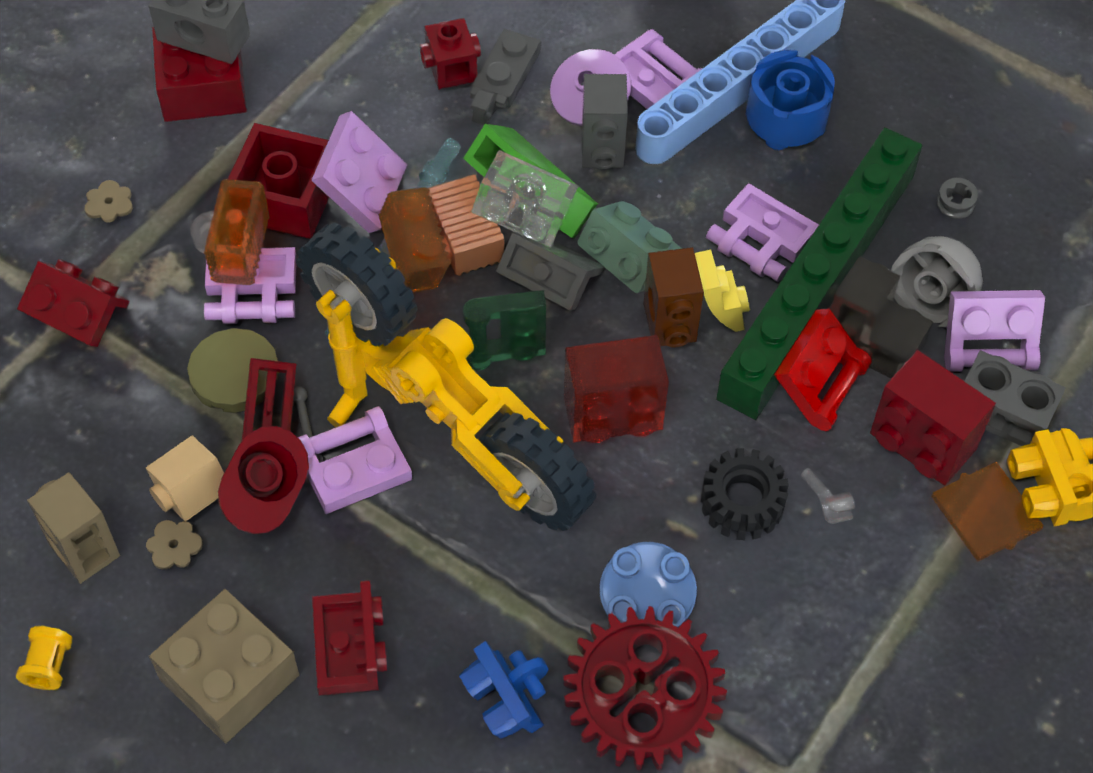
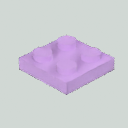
[311,111,407,233]

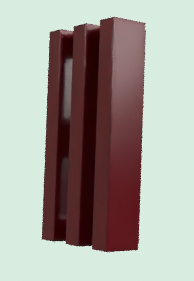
[241,358,297,442]

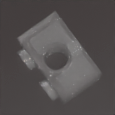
[471,150,579,248]

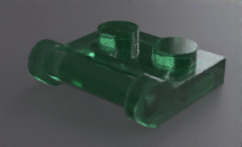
[463,290,546,371]

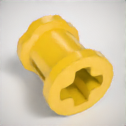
[16,626,73,690]

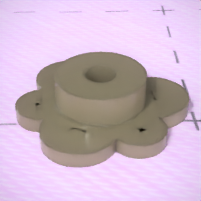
[85,180,133,222]
[146,520,203,570]

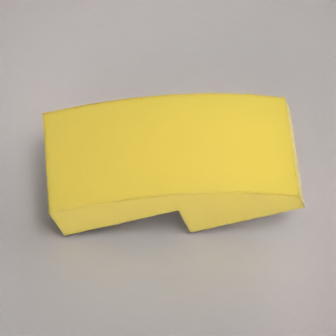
[695,249,750,332]

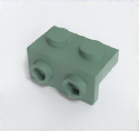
[578,201,682,293]

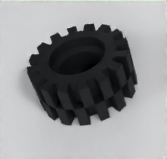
[700,448,789,540]

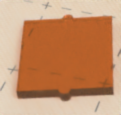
[931,462,1044,562]

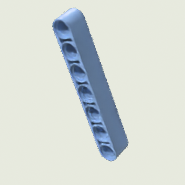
[635,0,845,164]

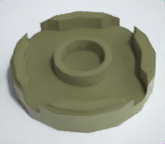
[187,328,280,413]

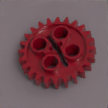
[564,606,727,771]

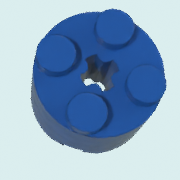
[746,50,835,150]

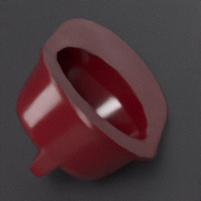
[218,426,309,534]

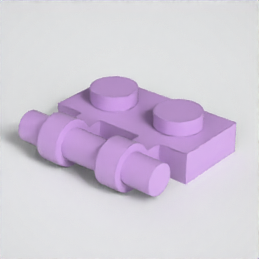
[706,183,819,282]
[204,247,297,324]

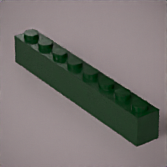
[716,127,923,420]

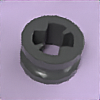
[937,178,978,219]

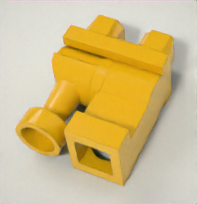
[1007,428,1093,527]

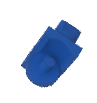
[459,641,549,739]

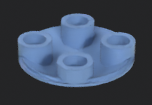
[600,542,697,628]

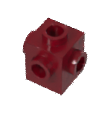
[419,18,481,89]

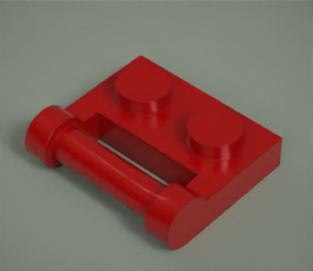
[774,309,872,431]

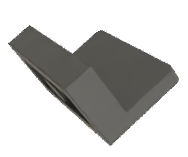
[496,229,604,310]

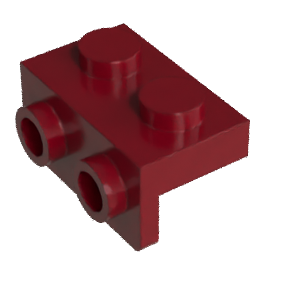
[17,259,130,347]
[312,580,387,695]

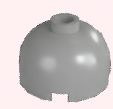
[891,236,983,327]

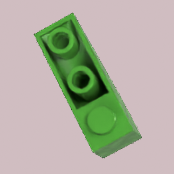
[463,123,598,238]

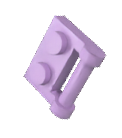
[614,29,702,109]
[944,290,1045,372]
[298,406,412,514]

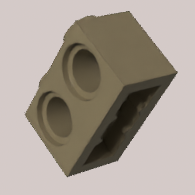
[27,472,120,584]

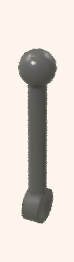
[293,386,323,463]

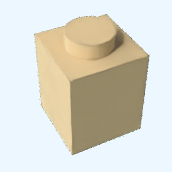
[146,435,224,522]

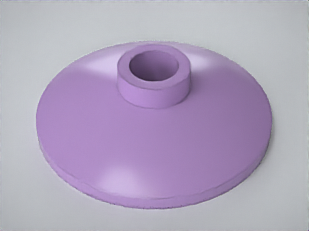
[550,49,631,126]

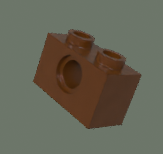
[643,247,704,347]

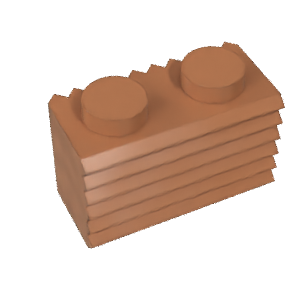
[421,174,504,276]

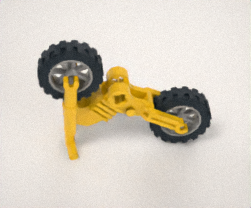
[296,223,596,531]

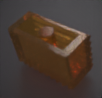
[204,179,270,286]
[378,187,452,292]

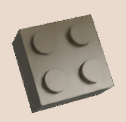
[149,589,299,744]

